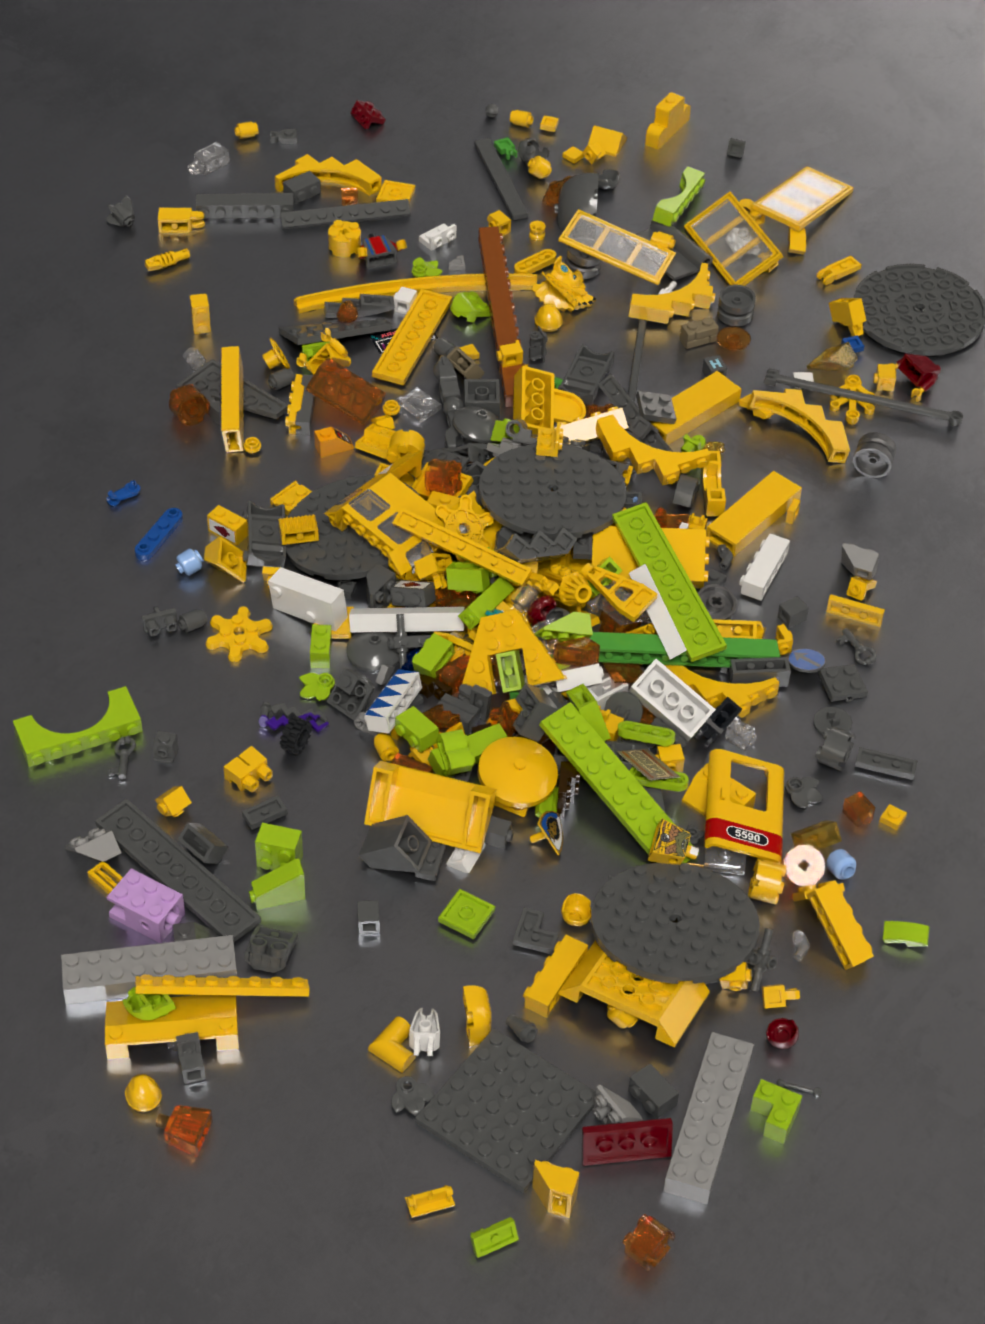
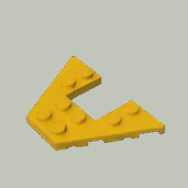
[462,610,567,695]

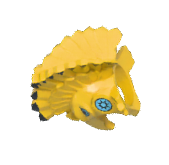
[532,256,596,312]

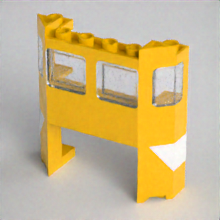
[324,450,486,580]

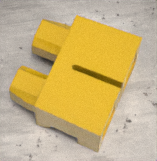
[223,746,273,792]

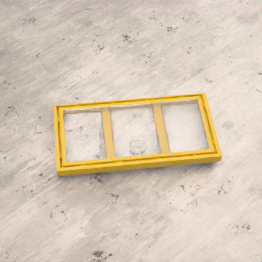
[751,166,854,231]
[684,191,784,286]
[558,209,676,285]

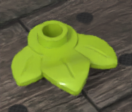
[412,257,443,278]
[299,673,335,701]

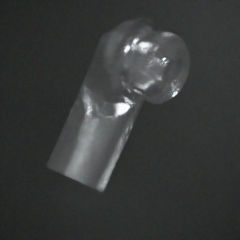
[792,930,810,961]

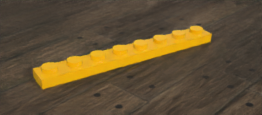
[392,507,533,588]
[135,974,310,997]

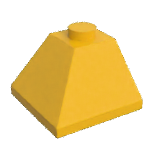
[204,536,247,583]

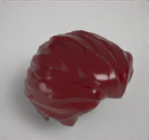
[527,595,557,628]

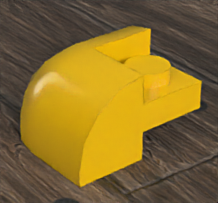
[463,985,492,1046]

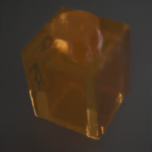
[842,791,875,828]

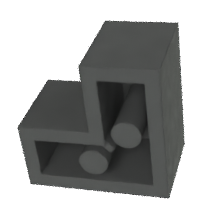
[513,683,558,742]

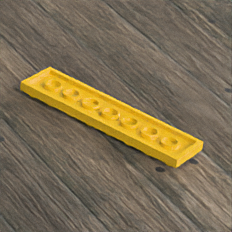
[372,289,452,385]

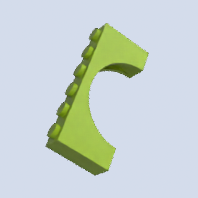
[13,686,143,767]

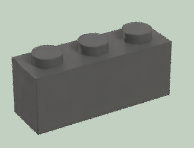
[728,657,791,687]

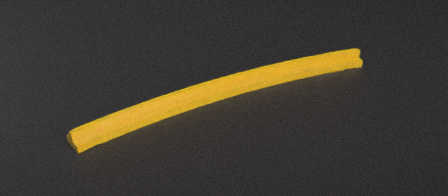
[294,273,537,314]

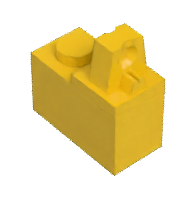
[829,298,867,336]

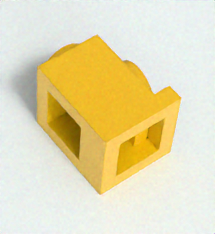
[487,210,511,236]
[496,340,523,368]

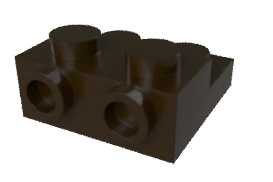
[557,761,580,818]

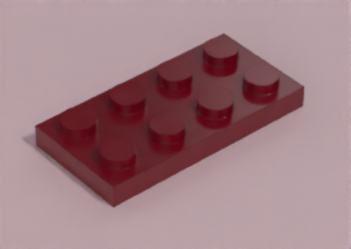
[582,1118,673,1166]

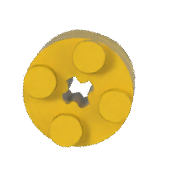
[328,220,361,258]
[386,429,425,464]
[748,858,787,905]

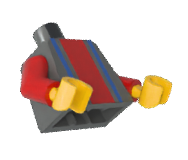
[357,234,407,269]

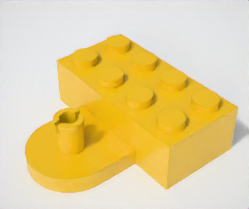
[513,365,586,435]

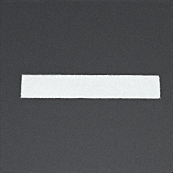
[629,564,687,659]

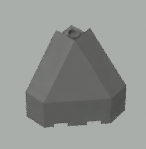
[494,525,577,563]

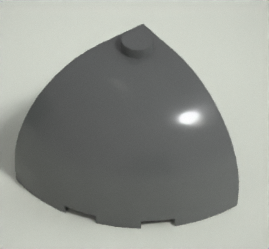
[554,173,599,241]

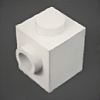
[393,286,417,314]

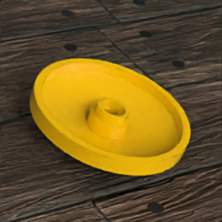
[477,737,558,808]

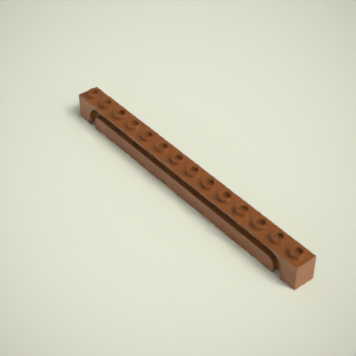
[478,226,525,407]

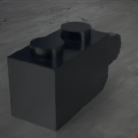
[694,697,742,748]

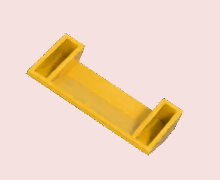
[364,761,497,853]
[105,995,239,1059]

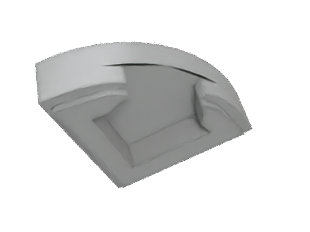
[449,255,465,271]
[376,665,395,685]

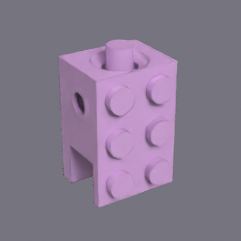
[106,868,185,943]

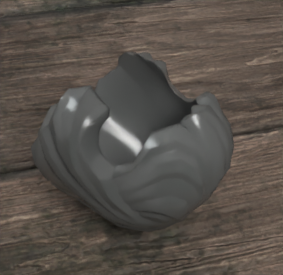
[518,138,550,164]

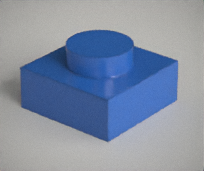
[841,335,864,354]

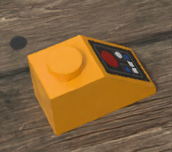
[314,427,354,458]

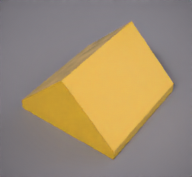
[588,125,627,157]

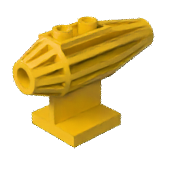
[538,564,600,627]

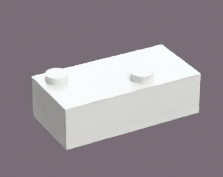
[268,567,348,631]
[628,659,716,743]

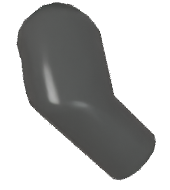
[717,544,733,570]

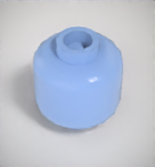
[175,548,204,576]
[826,849,857,880]

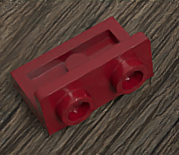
[350,100,386,129]

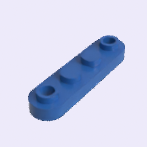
[135,508,183,561]

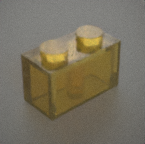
[791,820,842,854]

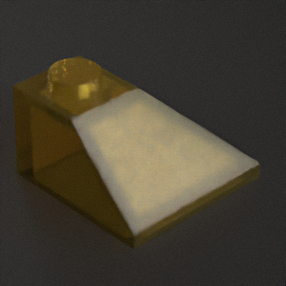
[806,342,858,371]

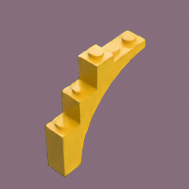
[275,154,382,196]
[628,263,715,324]
[748,388,850,463]
[596,414,710,486]
[664,665,780,720]

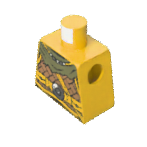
[647,818,699,865]

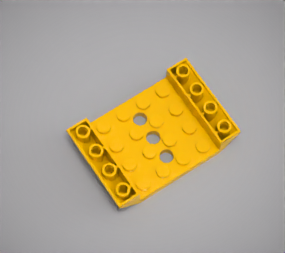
[558,940,710,1048]

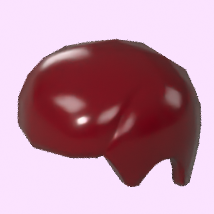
[766,1018,799,1050]

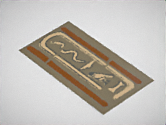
[617,749,680,780]

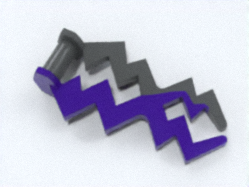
[258,702,329,733]

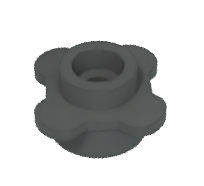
[686,825,704,845]

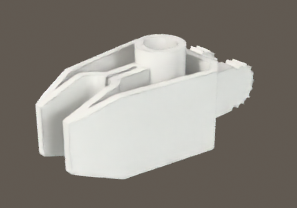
[409,1008,440,1056]

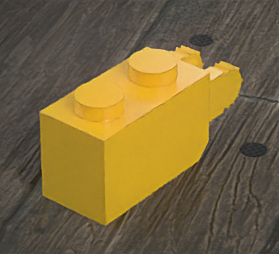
[158,208,205,233]

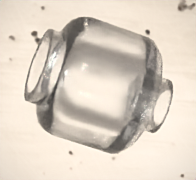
[511,584,539,613]

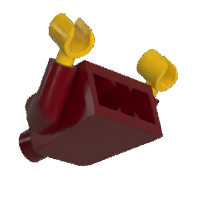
[889,354,941,402]

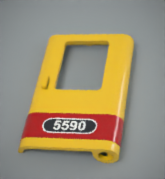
[705,749,784,864]

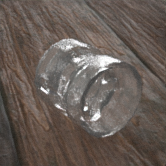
[183,347,206,371]

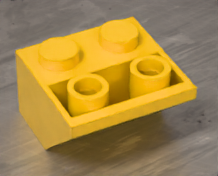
[532,1160,579,1218]

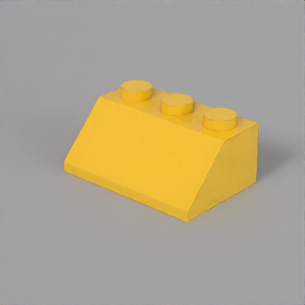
[682,763,756,817]

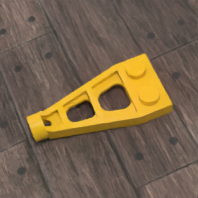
[580,563,658,622]

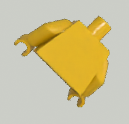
[296,328,351,377]

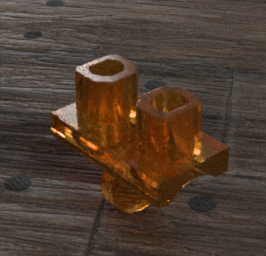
[489,701,519,737]

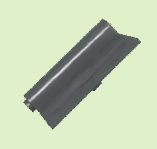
[625,220,713,281]

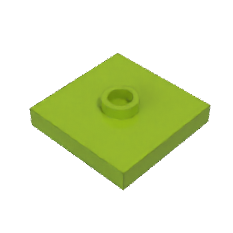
[438,889,495,939]

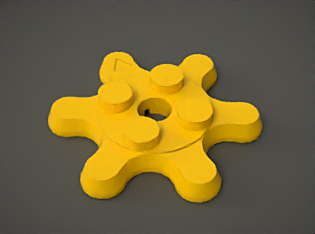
[435,495,495,562]
[205,606,273,662]

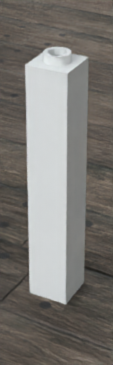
[349,607,465,632]

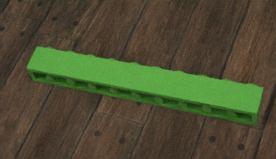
[586,632,780,668]

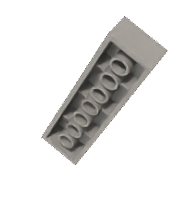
[61,935,237,1005]
[664,1032,754,1204]

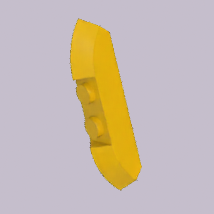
[712,619,764,639]

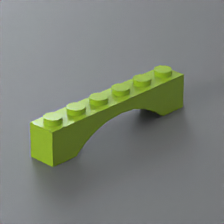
[652,166,706,227]

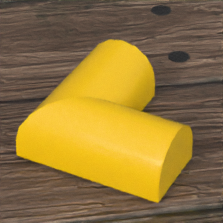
[368,1016,416,1073]

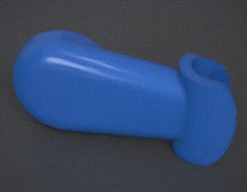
[106,480,141,507]

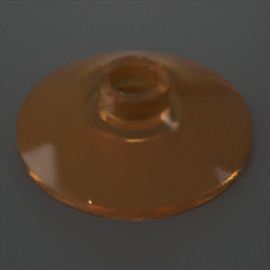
[717,327,751,351]

